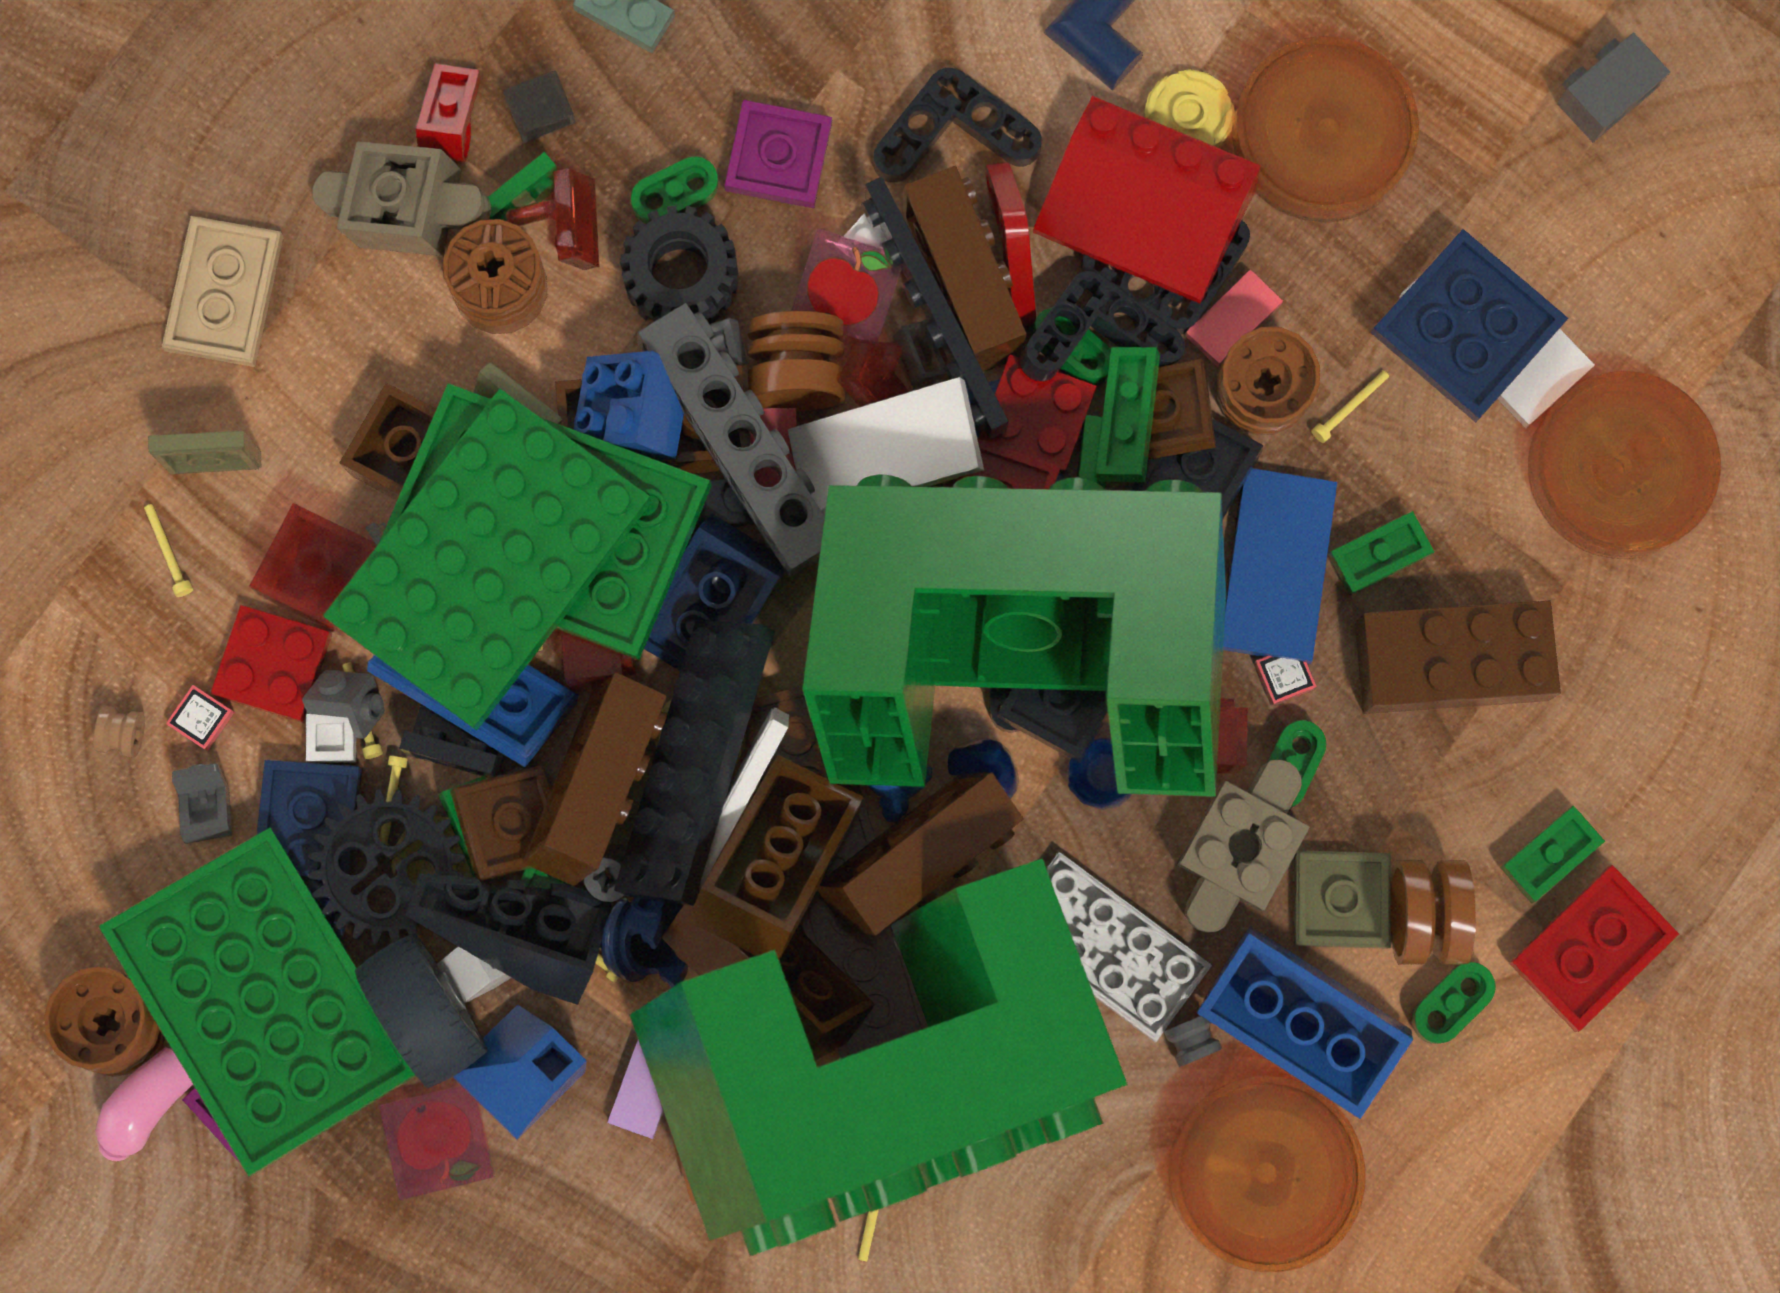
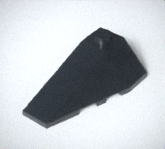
[405,873,612,1005]

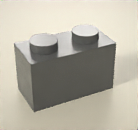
[1557,32,1670,143]

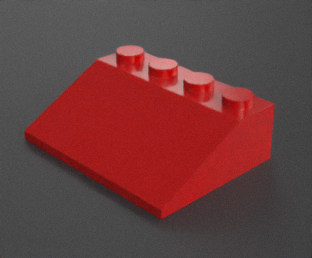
[1033,96,1261,304]

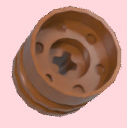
[443,219,548,334]
[747,311,845,412]
[1216,327,1320,435]
[44,967,165,1077]

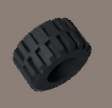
[620,205,738,323]

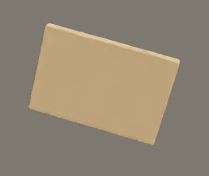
[162,216,284,367]

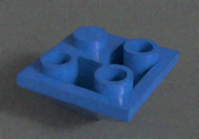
[573,351,684,460]
[453,1005,587,1140]

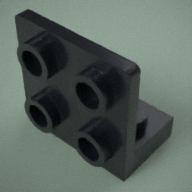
[399,704,505,778]

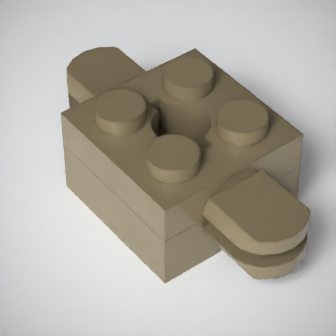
[312,141,491,256]
[1177,760,1310,932]

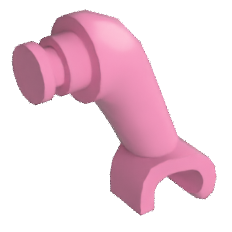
[95,1044,193,1161]

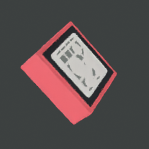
[1254,656,1317,706]
[166,685,235,751]

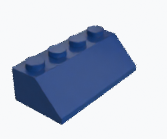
[1197,926,1413,1119]

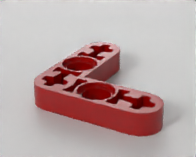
[985,162,1036,328]

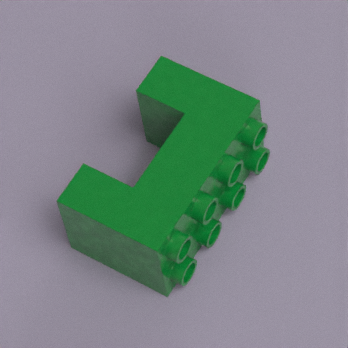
[803,474,1226,797]
[629,858,1128,1256]

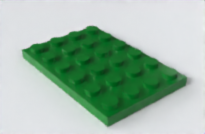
[379,383,712,660]
[323,388,653,731]
[99,828,416,1178]

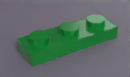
[1096,347,1160,482]

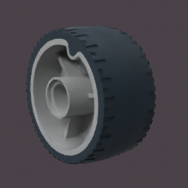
[355,933,487,1088]

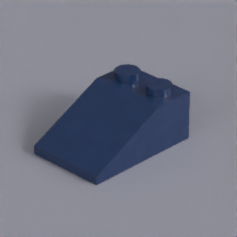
[644,513,785,671]

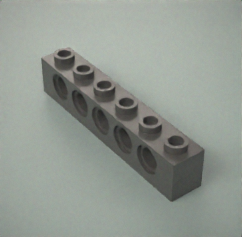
[638,303,826,578]

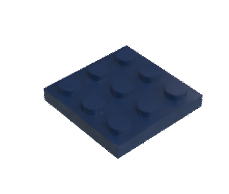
[1371,229,1569,423]

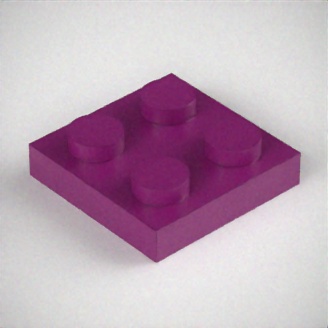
[724,100,832,209]

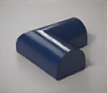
[1044,0,1143,91]

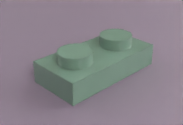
[573,0,675,53]

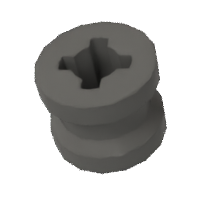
[584,844,627,902]
[1164,1016,1223,1067]

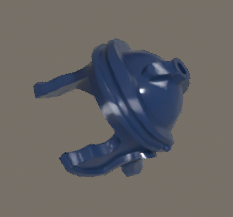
[600,898,688,988]

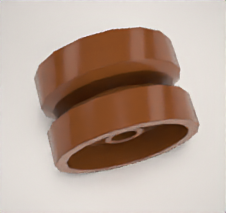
[1391,860,1476,965]

